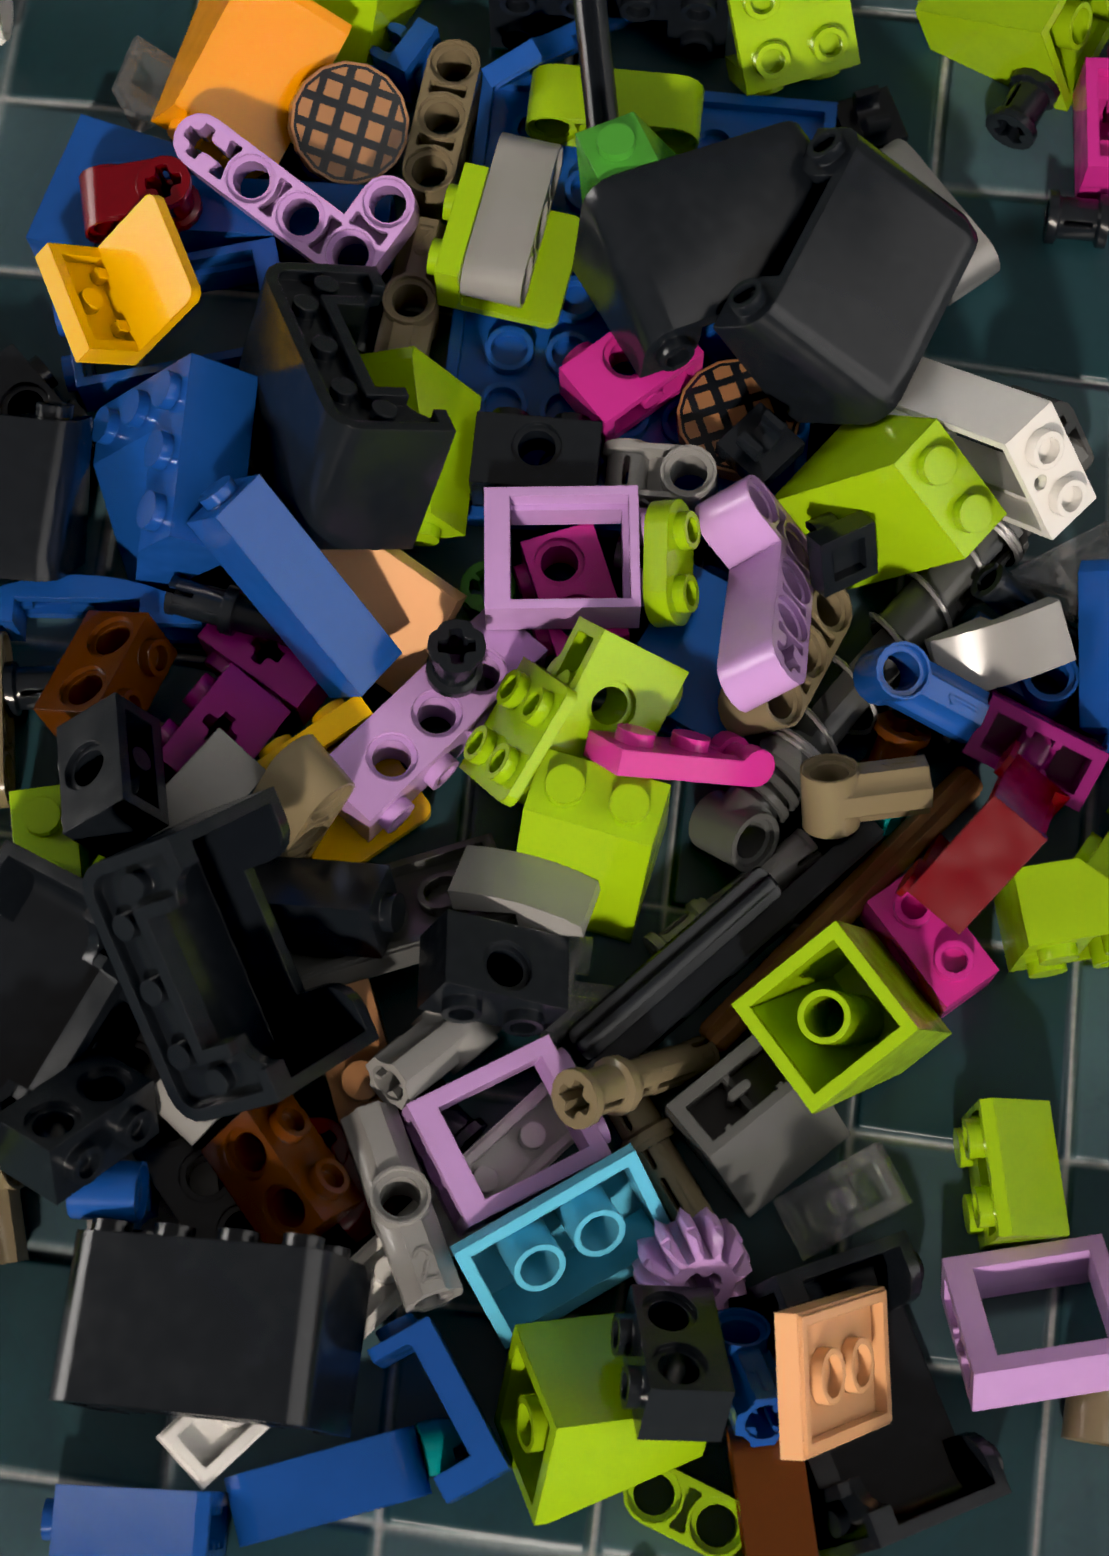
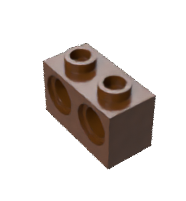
[33,610,178,738]
[201,1094,364,1245]

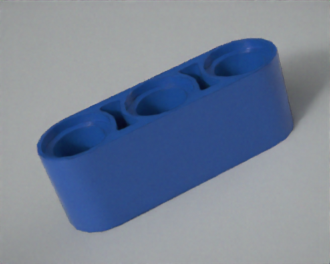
[224,1425,432,1548]

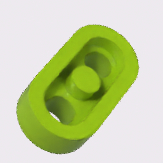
[643,499,701,628]

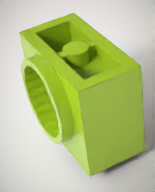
[546,616,689,762]

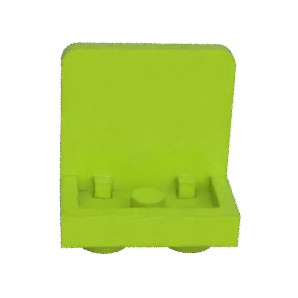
[725,0,861,96]
[426,162,580,329]
[459,657,578,807]

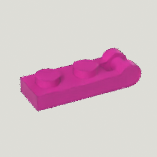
[583,723,775,787]

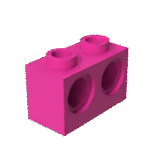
[513,524,630,660]

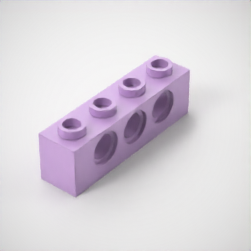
[330,609,548,843]

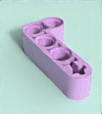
[173,113,420,276]
[695,475,814,713]

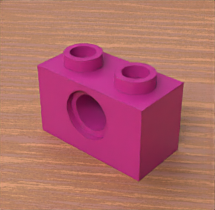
[559,331,704,443]
[859,875,999,1018]

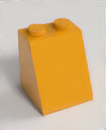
[151,0,352,179]

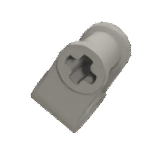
[601,438,718,512]

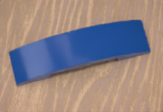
[0,574,207,644]

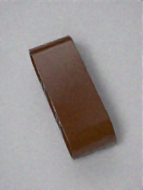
[726,1425,819,1556]

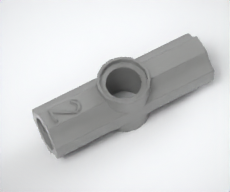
[365,974,503,1110]
[340,1100,463,1314]

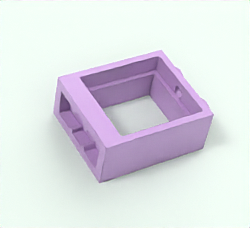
[484,485,647,630]
[400,1034,612,1238]
[941,1233,1109,1412]

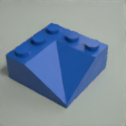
[92,353,258,591]

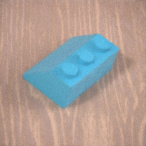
[449,1143,671,1349]

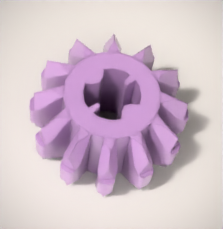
[631,1207,752,1310]

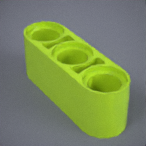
[525,63,705,155]
[622,1469,743,1556]

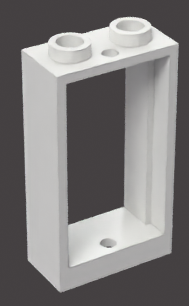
[888,357,1097,540]

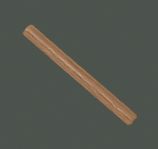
[699,766,983,1052]

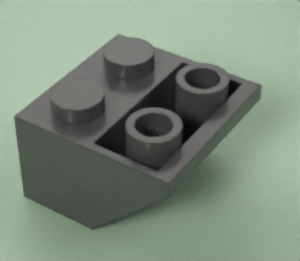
[664,1035,850,1219]

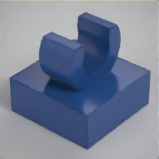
[370,17,441,105]

